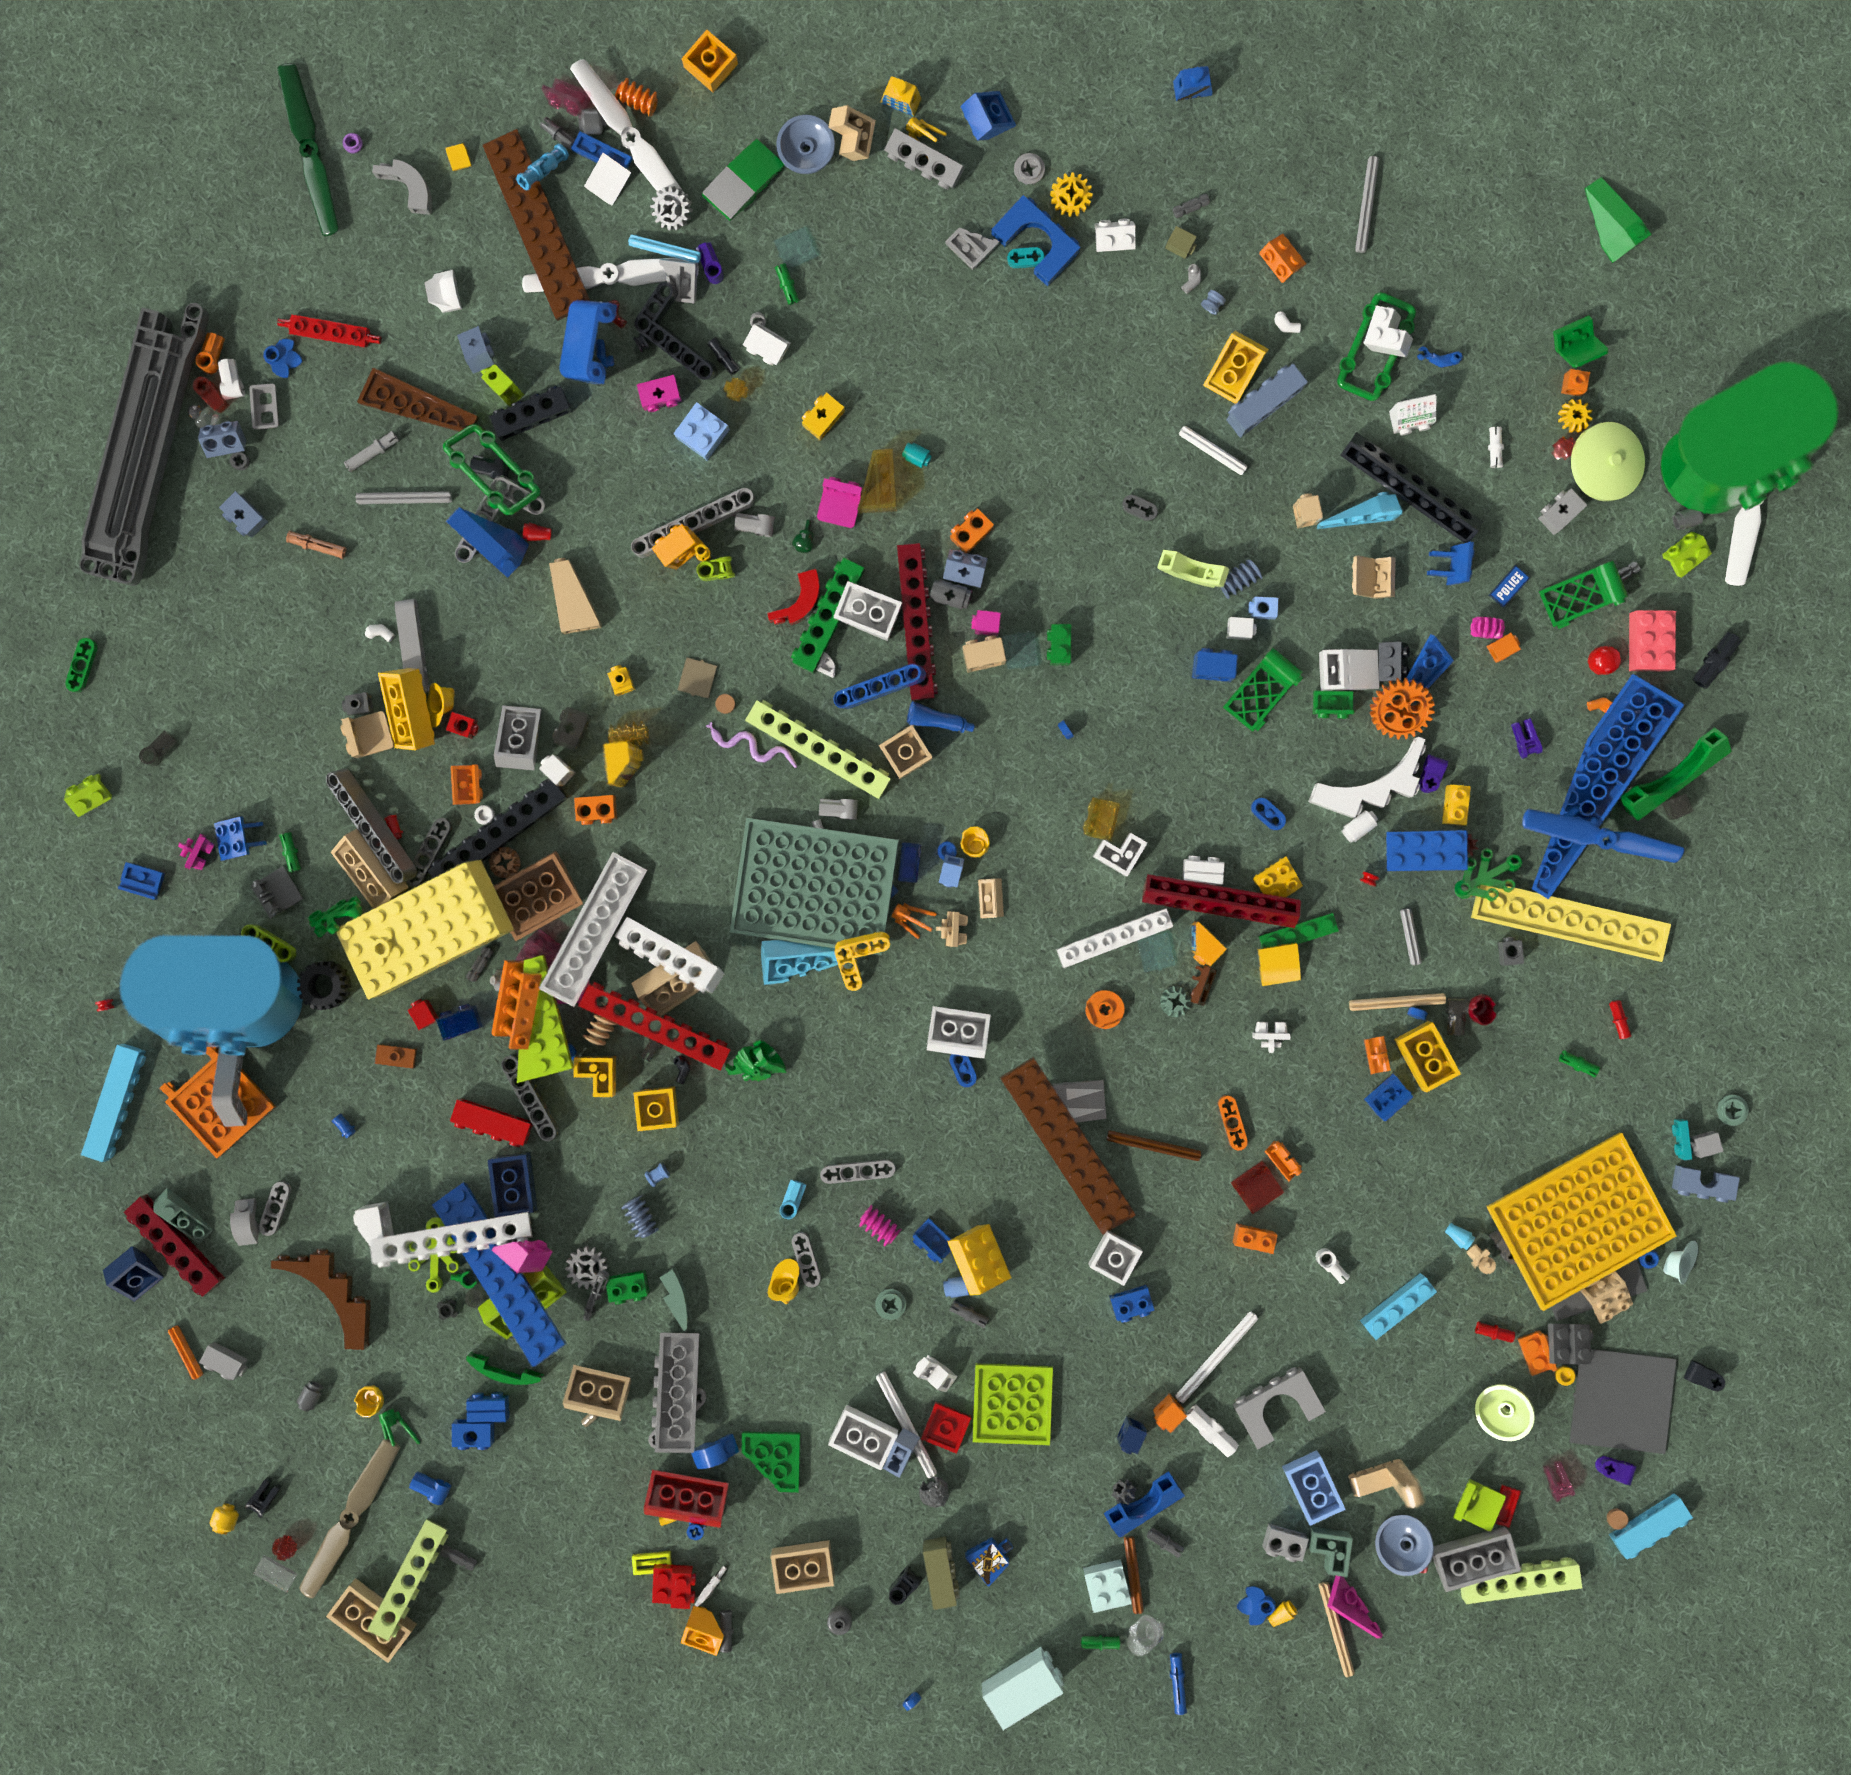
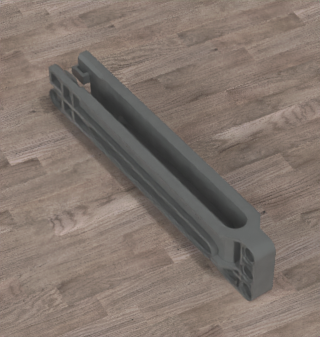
[80,303,209,586]

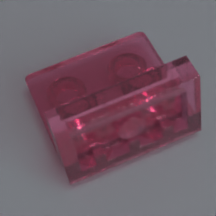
[541,78,590,116]
[515,929,562,970]

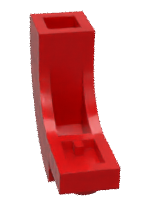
[767,569,820,626]

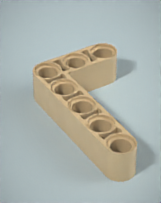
[1348,1459,1425,1507]

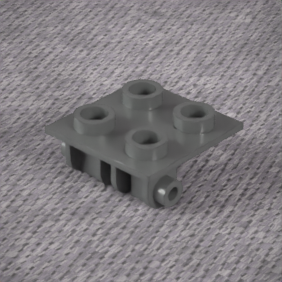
[251,866,303,919]

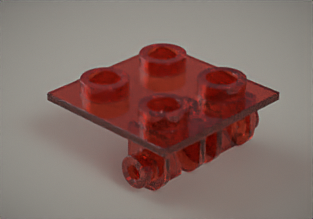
[1230,1161,1284,1214]

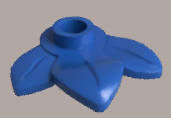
[263,339,302,378]
[1237,1586,1276,1625]

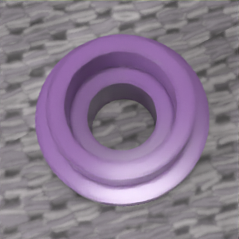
[343,133,363,153]

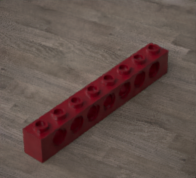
[897,543,938,701]
[1142,874,1301,928]

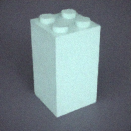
[982,1647,1064,1730]

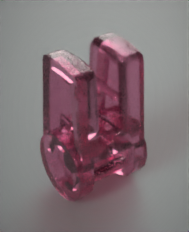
[1542,1460,1575,1502]

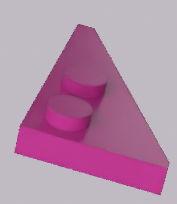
[1327,1576,1383,1638]

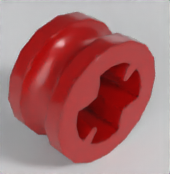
[1359,872,1379,887]
[95,999,115,1012]

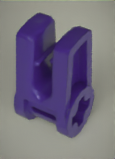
[1511,718,1542,759]

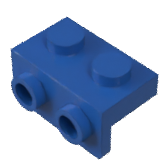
[1364,1074,1413,1121]
[913,1218,951,1264]

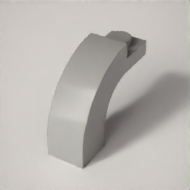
[372,159,432,215]

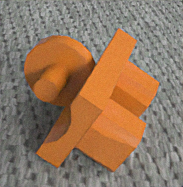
[1364,1036,1391,1074]

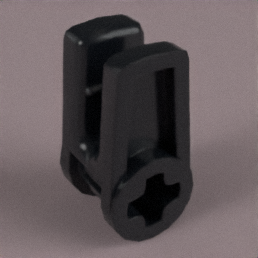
[245,1477,282,1519]

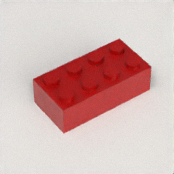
[644,1470,729,1528]

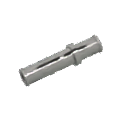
[344,431,399,472]

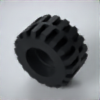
[297,961,351,1010]

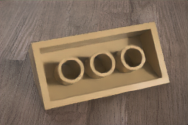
[331,829,409,909]
[631,941,712,1016]

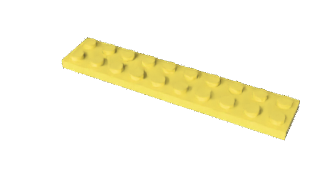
[1471,885,1671,962]

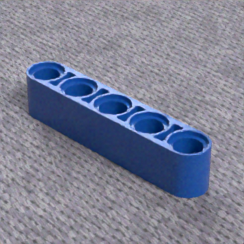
[833,664,926,709]

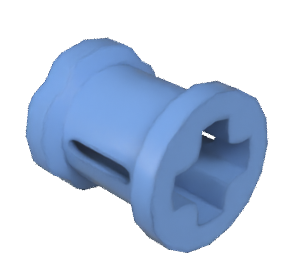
[645,1162,670,1187]

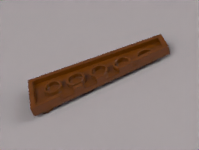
[357,368,479,435]

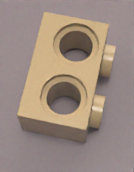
[1293,494,1323,529]

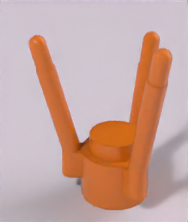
[891,903,937,939]

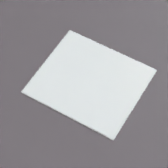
[584,153,631,205]

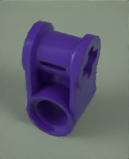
[1418,754,1448,793]
[1595,1456,1637,1485]

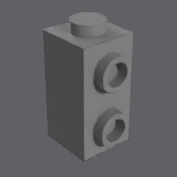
[199,1342,248,1380]

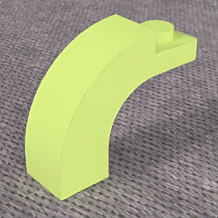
[1157,550,1229,588]

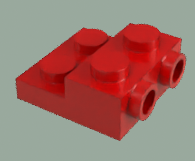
[652,1564,696,1609]

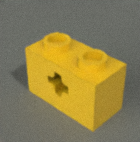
[802,392,845,441]
[1442,784,1471,826]

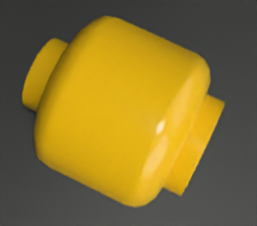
[210,1503,239,1535]

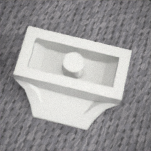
[425,270,462,313]

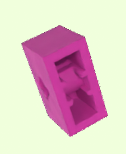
[637,375,682,412]
[971,610,1001,637]

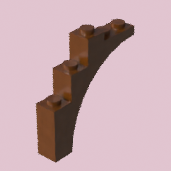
[271,1248,371,1350]

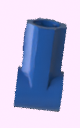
[409,1471,451,1505]

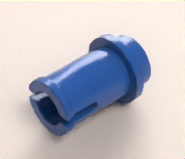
[332,1114,356,1139]

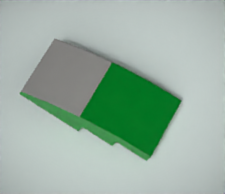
[702,139,785,221]

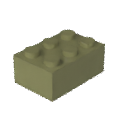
[923,1537,960,1610]

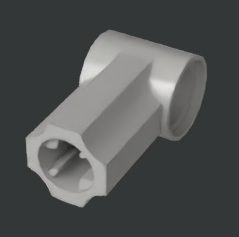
[735,513,775,537]
[819,799,858,820]

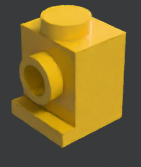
[607,665,636,696]

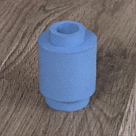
[943,1276,969,1298]

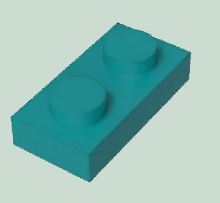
[1672,1119,1692,1160]

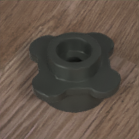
[437,1299,458,1320]

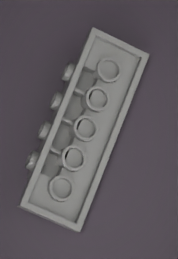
[652,1332,699,1453]

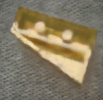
[857,449,897,514]

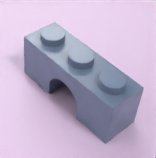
[1672,1165,1740,1203]

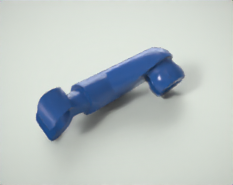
[1417,346,1462,368]

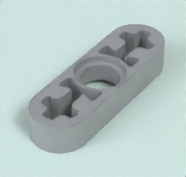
[259,1181,291,1236]
[792,1232,821,1287]

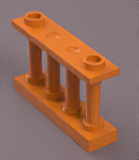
[491,960,542,1049]

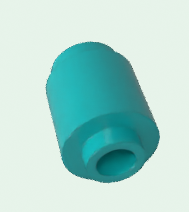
[902,442,932,468]

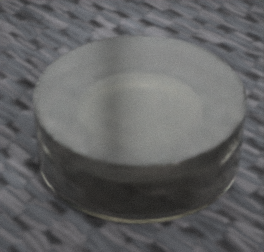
[465,1288,486,1308]

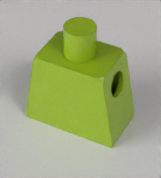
[480,364,524,407]

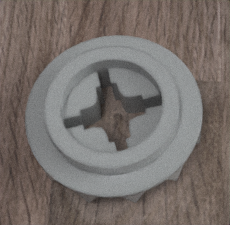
[1014,153,1045,185]

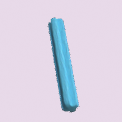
[628,234,701,263]

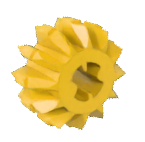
[1558,399,1592,433]

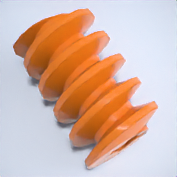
[615,78,658,117]

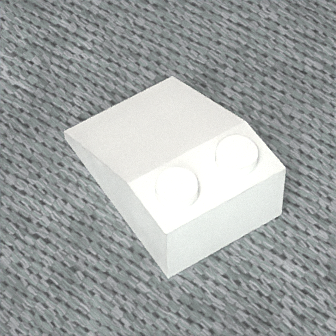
[833,581,902,641]
[354,1201,397,1263]

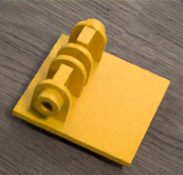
[1253,857,1303,897]

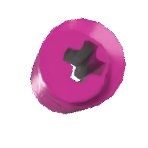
[859,1204,902,1247]

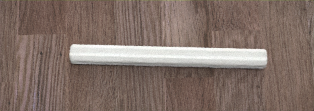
[1176,1311,1258,1403]
[876,1372,937,1478]

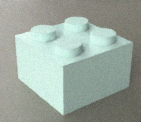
[1083,1559,1131,1613]

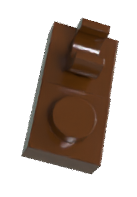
[1191,966,1217,1006]

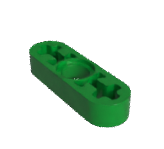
[65,638,98,693]

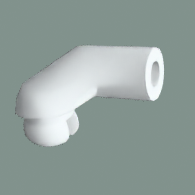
[365,624,395,642]

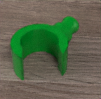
[451,1270,479,1289]

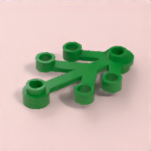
[1454,848,1522,902]
[308,896,363,937]

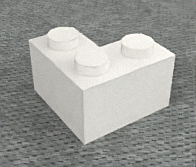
[1364,306,1413,357]
[1093,833,1147,876]

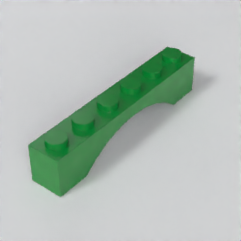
[1621,727,1732,821]

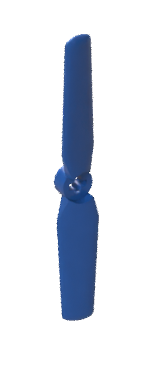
[1522,809,1685,863]

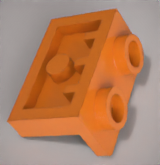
[1517,1330,1557,1376]

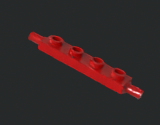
[277,314,382,348]

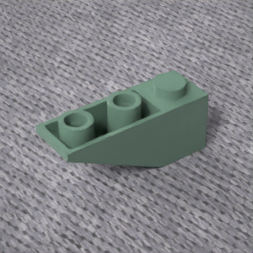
[154,1188,213,1244]

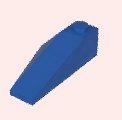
[446,507,529,578]

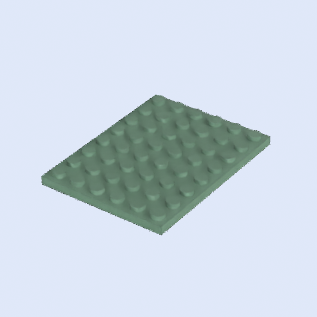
[730,818,899,955]

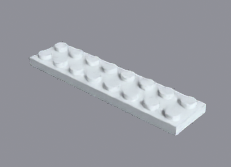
[539,852,647,1007]

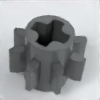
[1111,1480,1137,1505]

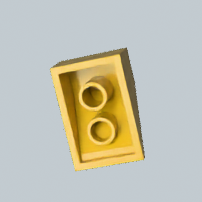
[1203,330,1269,404]

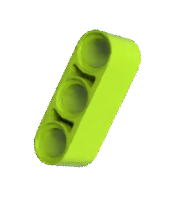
[241,925,296,962]

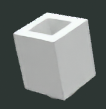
[1227,617,1256,640]

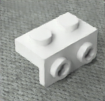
[1095,218,1135,252]

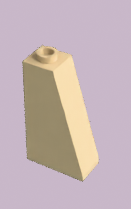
[549,558,602,634]

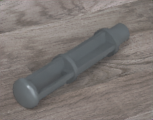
[583,1270,610,1321]

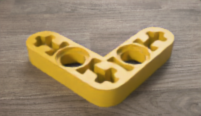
[835,932,890,991]

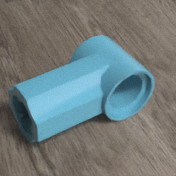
[780,1179,806,1219]

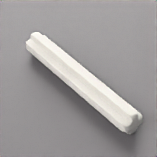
[1179,426,1247,475]

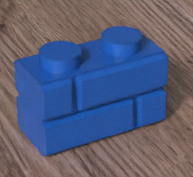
[466,1392,509,1423]

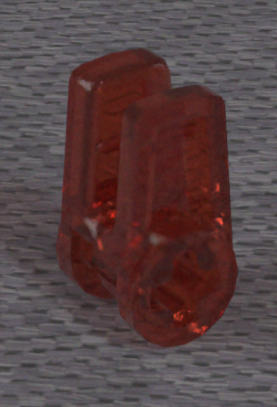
[193,377,229,414]

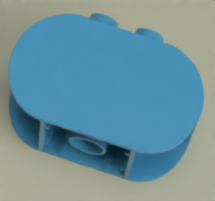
[120,936,303,1056]

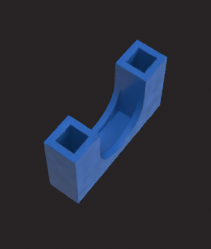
[991,195,1080,286]

